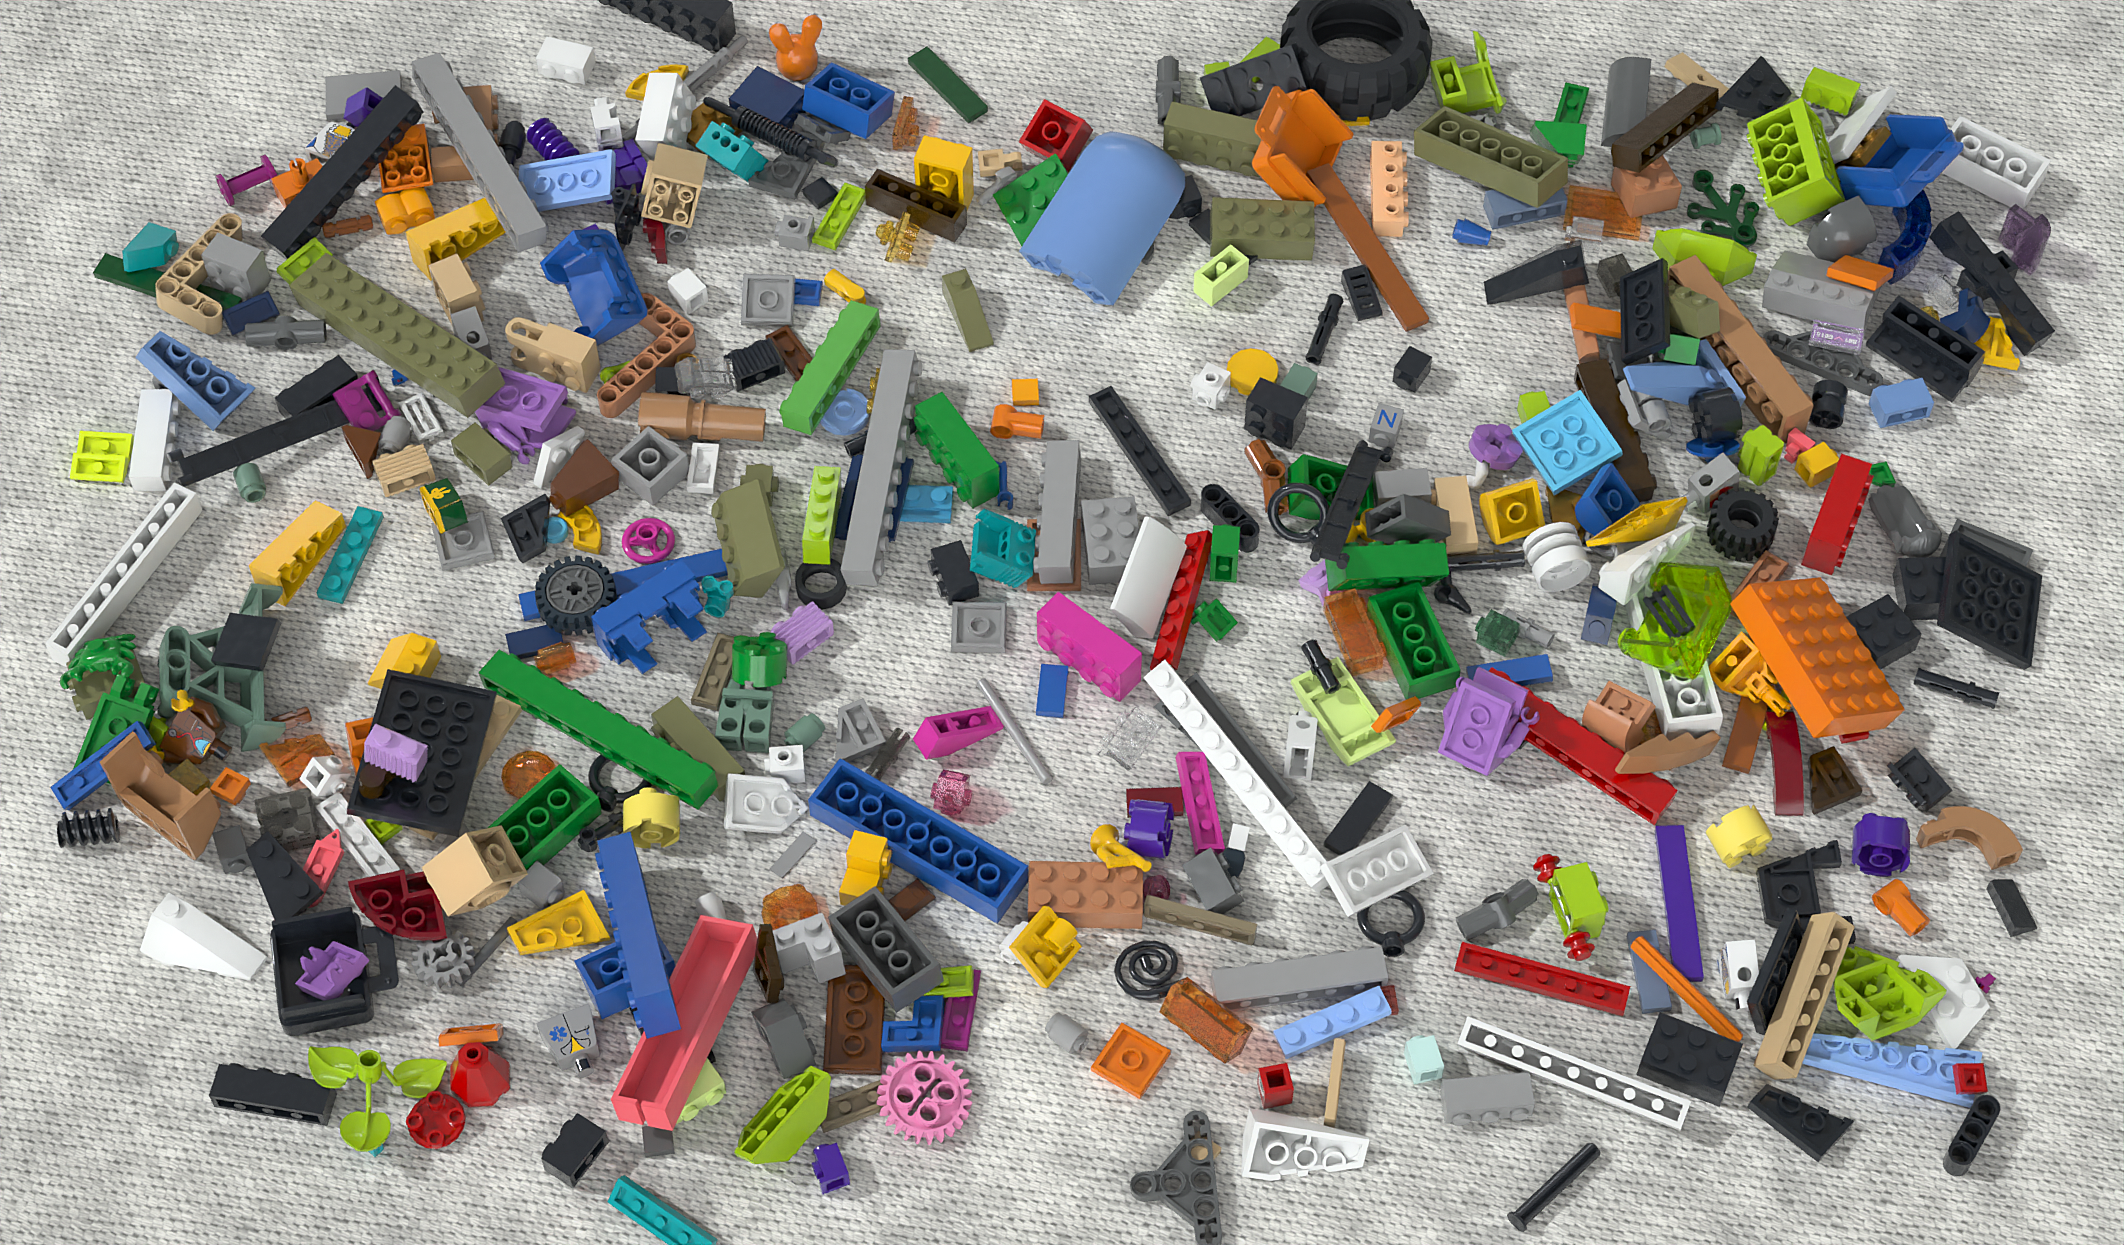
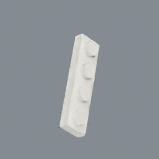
[315,791,400,877]

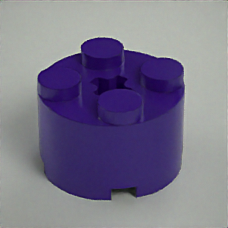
[1124,799,1174,859]
[1852,813,1910,877]

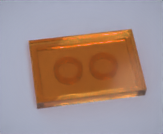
[1563,185,1642,241]

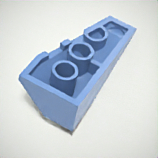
[1623,361,1723,406]

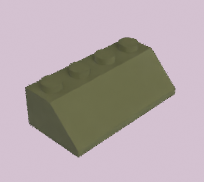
[711,479,785,598]

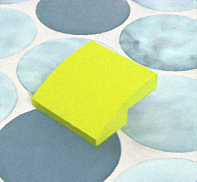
[70,431,134,483]

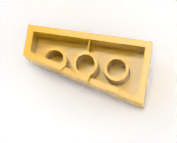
[406,198,506,281]
[249,500,346,606]

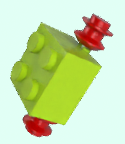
[1533,854,1609,961]

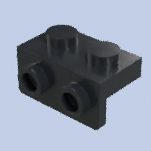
[1886,748,1953,812]

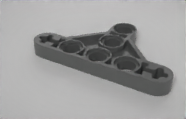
[1763,324,1883,396]
[1130,1110,1222,1245]

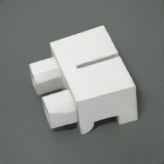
[590,97,623,152]

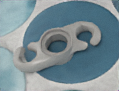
[777,548,791,610]

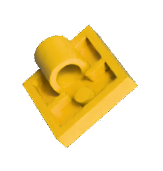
[1009,906,1082,988]

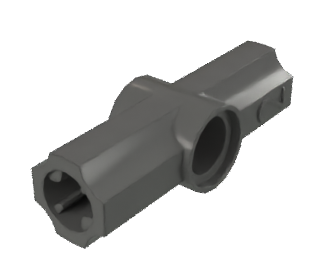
[1156,56,1181,127]
[245,316,327,350]

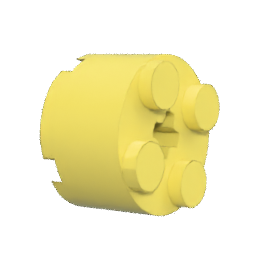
[623,788,680,848]
[1705,805,1773,868]

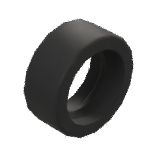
[795,558,847,610]

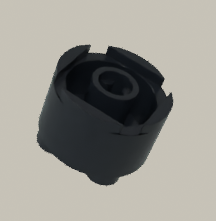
[1688,387,1743,444]

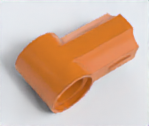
[990,404,1044,439]
[1872,879,1930,937]

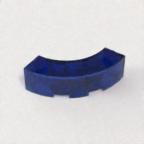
[1878,190,1932,285]

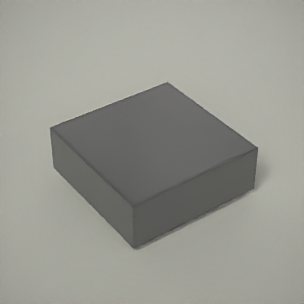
[642,1126,675,1158]

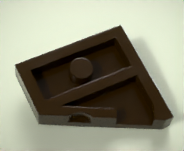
[1808,746,1863,815]
[753,924,784,1003]

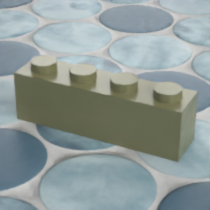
[1669,280,1720,339]
[651,696,745,802]

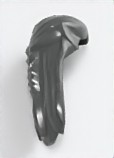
[1868,483,1942,558]

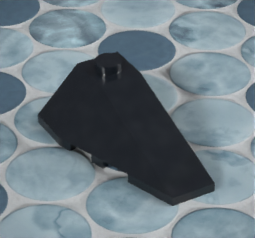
[1484,240,1589,305]

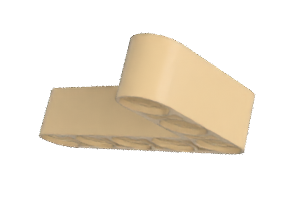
[156,213,242,335]

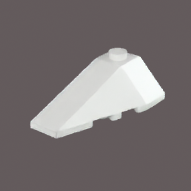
[1241,1108,1369,1181]

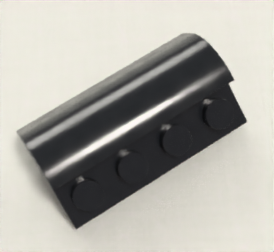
[1866,295,1985,403]

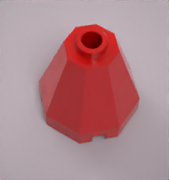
[450,1042,510,1107]

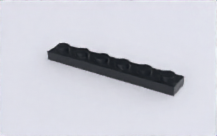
[1089,386,1191,516]

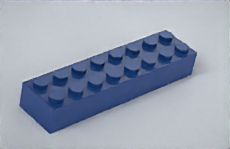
[808,758,1029,924]
[595,832,681,1039]

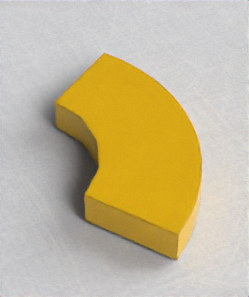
[625,64,689,101]
[558,506,602,555]

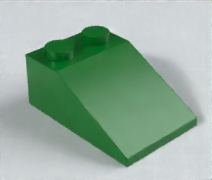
[1287,454,1374,520]

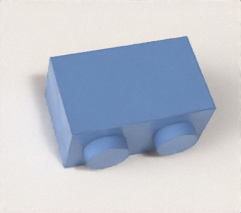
[1868,378,1934,428]

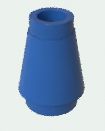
[1452,218,1491,246]

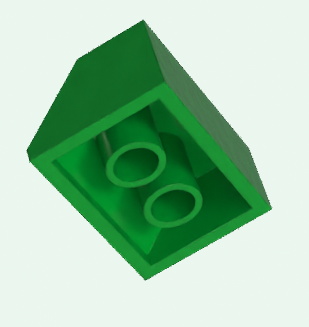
[1530,120,1587,168]

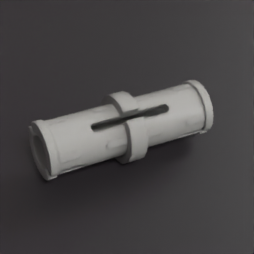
[1499,608,1555,649]

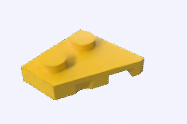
[1974,317,2020,371]

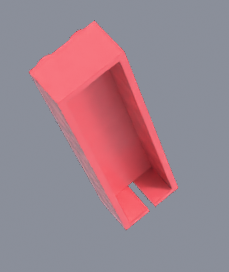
[611,915,757,1131]

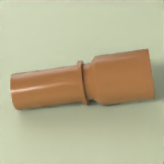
[638,392,766,442]

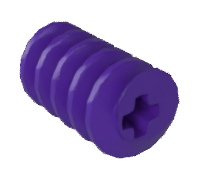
[526,117,580,161]

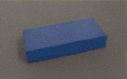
[1036,664,1068,718]

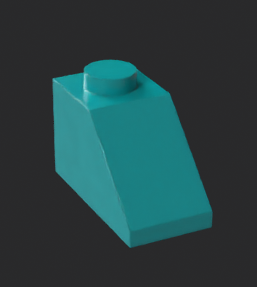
[122,222,179,272]

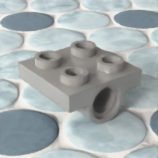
[1617,379,1672,440]

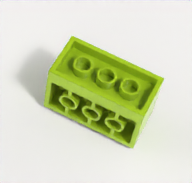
[1746,97,1845,226]

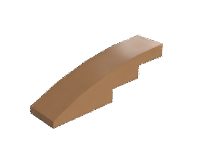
[1615,730,1721,774]

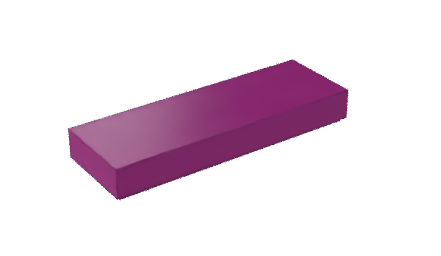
[941,966,981,1052]

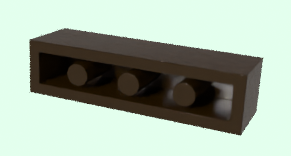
[865,169,967,243]

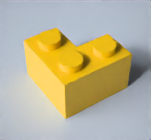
[839,830,893,906]

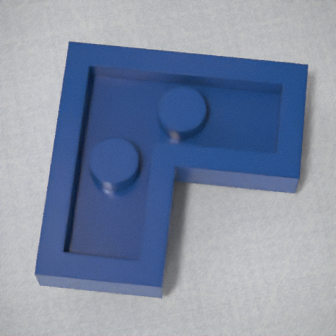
[881,995,945,1052]

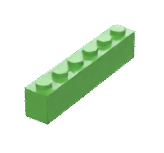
[779,300,881,435]

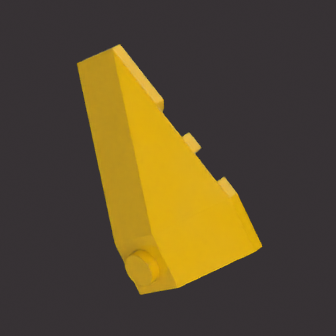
[1586,496,1688,547]

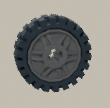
[535,555,617,636]

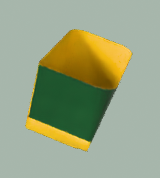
[419,478,468,533]

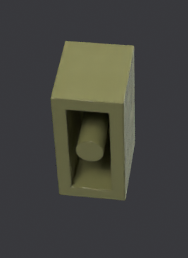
[451,422,513,486]

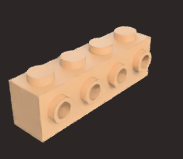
[1370,141,1409,237]

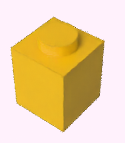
[1794,442,1839,488]

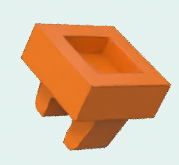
[210,767,251,805]

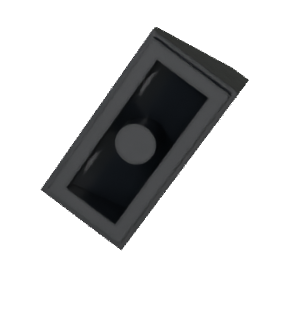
[1986,879,2038,937]

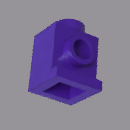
[811,1142,850,1195]

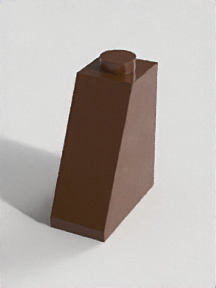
[549,439,619,517]

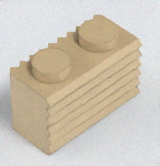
[372,443,436,497]

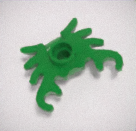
[59,634,136,690]

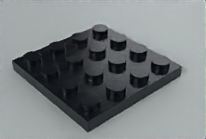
[1937,530,2043,670]

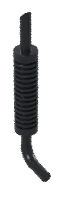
[703,97,838,168]

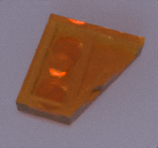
[259,734,335,788]

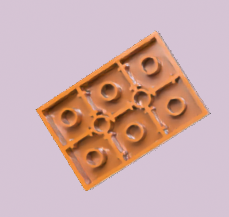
[1730,577,1905,738]

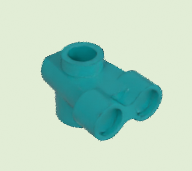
[701,576,734,618]

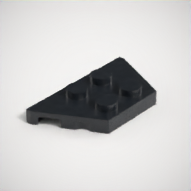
[1714,56,1792,120]

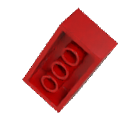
[1801,453,1874,576]

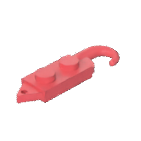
[303,829,345,908]

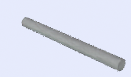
[977,678,1052,785]

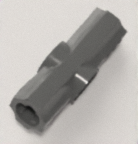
[1456,879,1539,941]

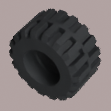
[1707,488,1779,561]

